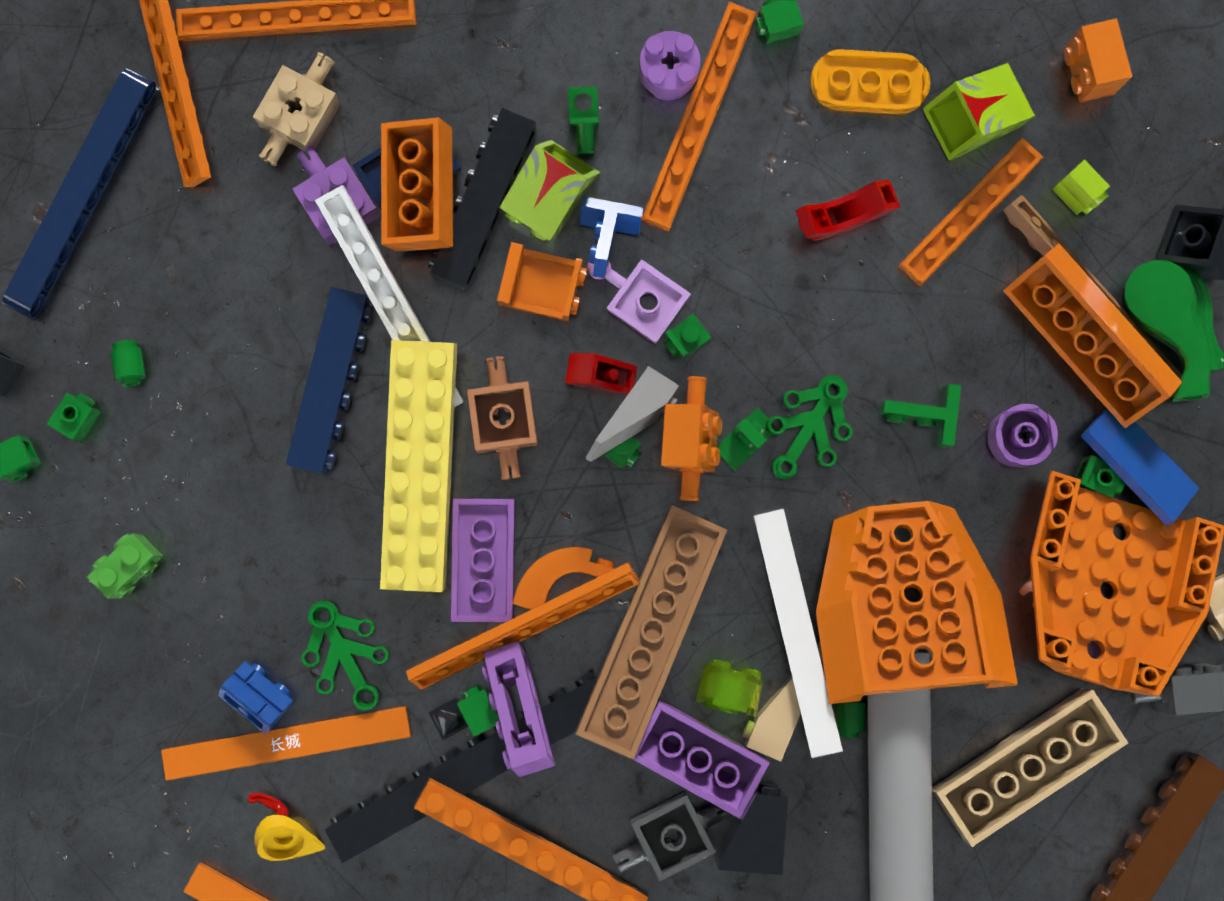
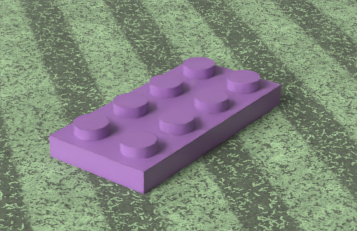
[451,499,515,622]

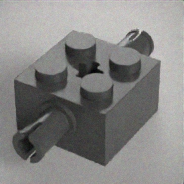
[1129,663,1224,715]
[612,791,733,882]

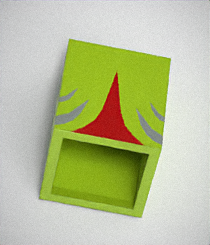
[922,63,1035,161]
[499,140,601,241]

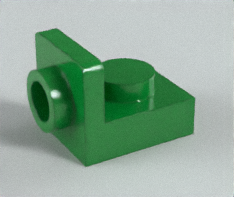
[663,314,712,361]

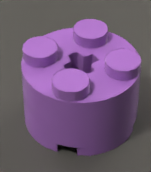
[639,31,700,101]
[988,404,1058,468]

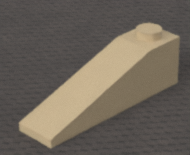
[742,642,822,761]

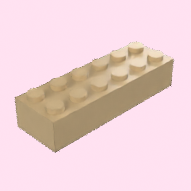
[932,688,1128,847]

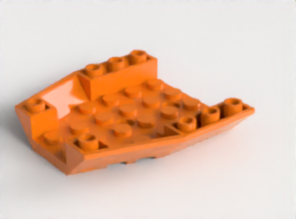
[1030,471,1224,697]
[816,501,1018,704]

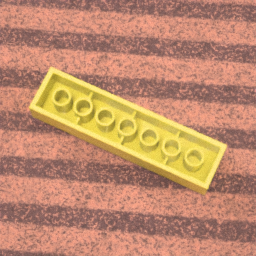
[380,340,457,592]

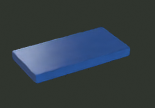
[1081,407,1200,526]

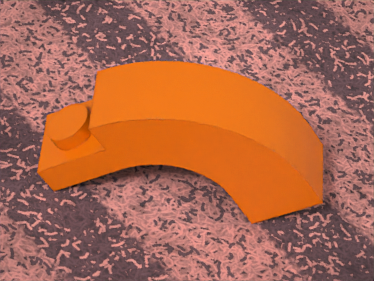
[512,547,615,609]

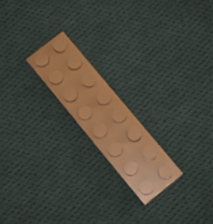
[574,505,727,759]

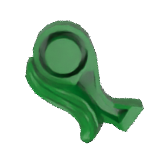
[1123,260,1224,402]

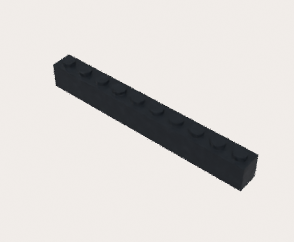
[325,673,599,863]

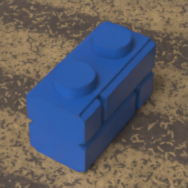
[218,661,293,735]

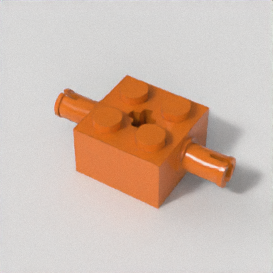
[661,376,722,501]

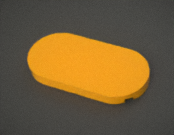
[810,49,931,114]

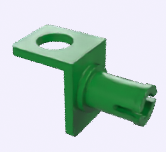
[568,86,599,154]

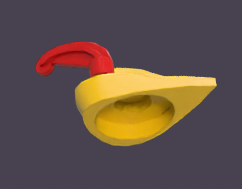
[247,793,325,861]

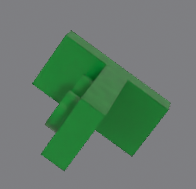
[879,384,961,448]
[717,408,779,471]

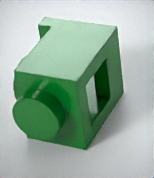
[1075,455,1125,498]

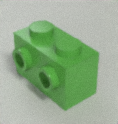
[87,533,163,599]

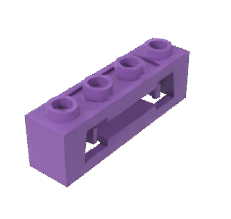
[482,641,555,777]

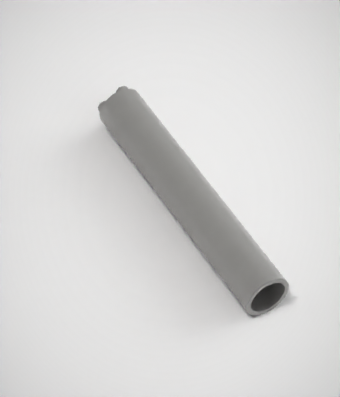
[867,649,934,901]

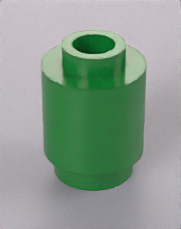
[110,340,146,387]
[834,697,866,738]

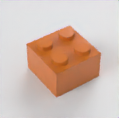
[1064,18,1133,103]

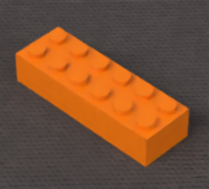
[1003,243,1182,428]

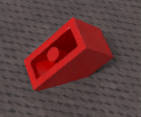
[565,353,637,395]

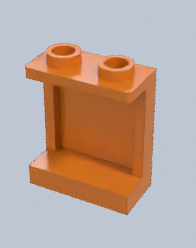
[497,242,587,322]

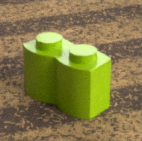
[1052,159,1110,215]

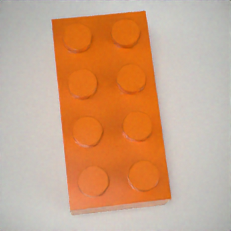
[381,117,453,252]

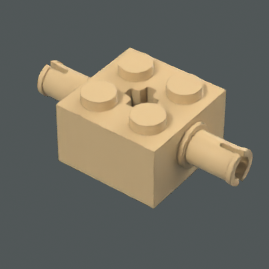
[253,52,341,166]

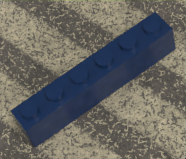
[286,287,374,475]

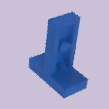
[579,196,643,279]

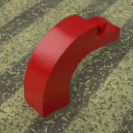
[795,179,901,241]

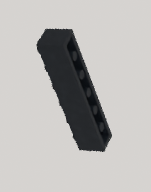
[428,108,537,292]

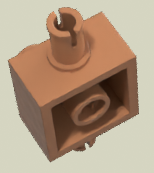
[467,356,538,480]

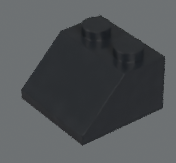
[1156,205,1224,280]

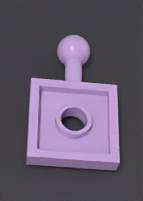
[587,259,691,344]

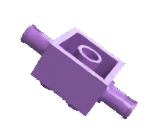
[293,146,381,247]

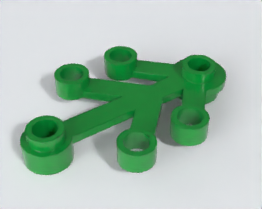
[766,375,853,480]
[301,601,390,710]

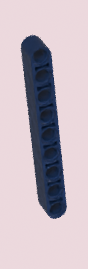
[2,68,156,319]

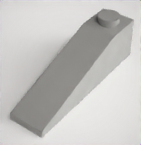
[585,366,679,462]

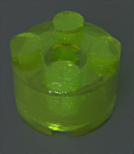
[695,660,764,718]

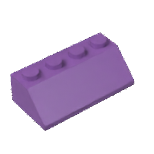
[633,699,770,819]

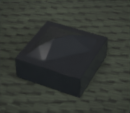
[429,698,468,740]

